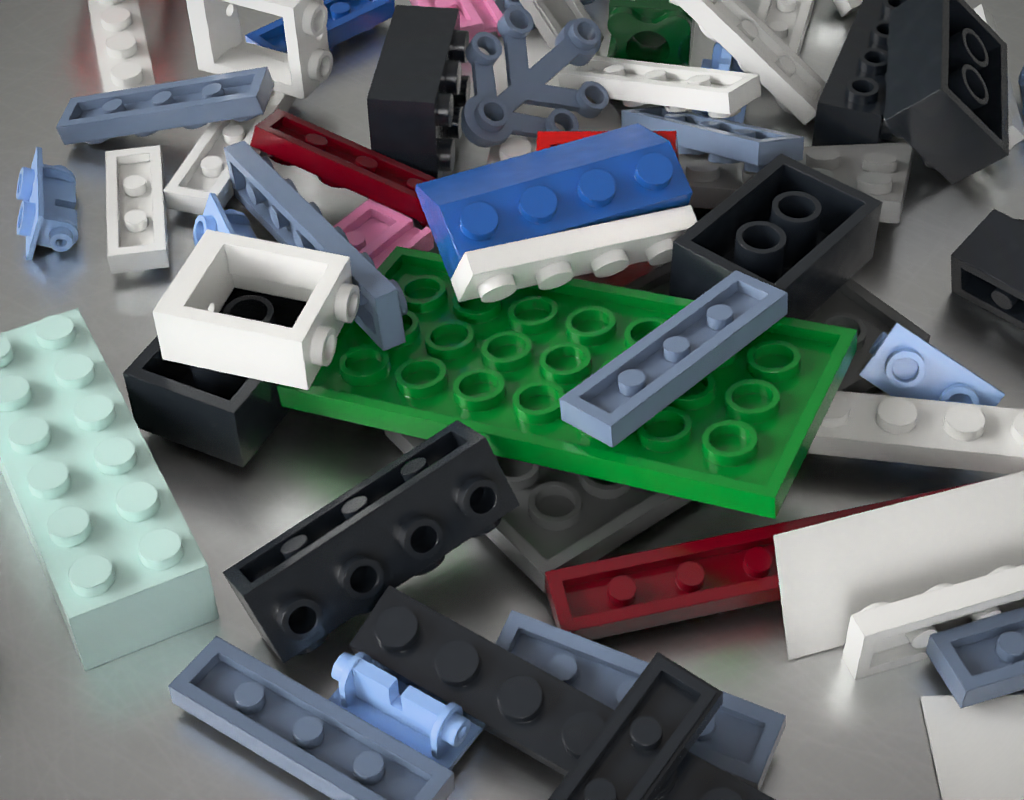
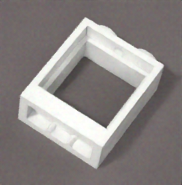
[186,0,333,100]
[152,229,360,390]

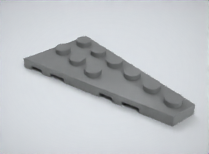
[679,142,913,223]

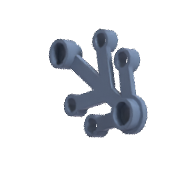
[461,6,609,148]

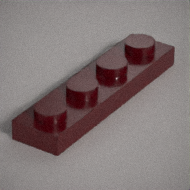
[250,109,437,228]

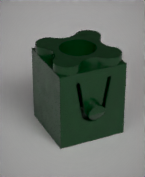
[607,0,695,66]

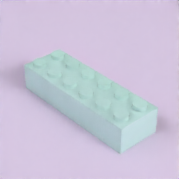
[0,308,219,671]

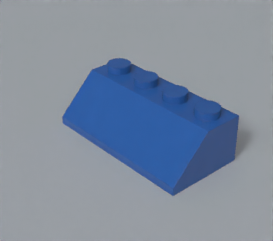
[415,123,693,289]

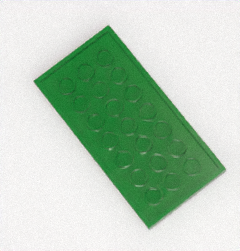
[277,246,857,519]

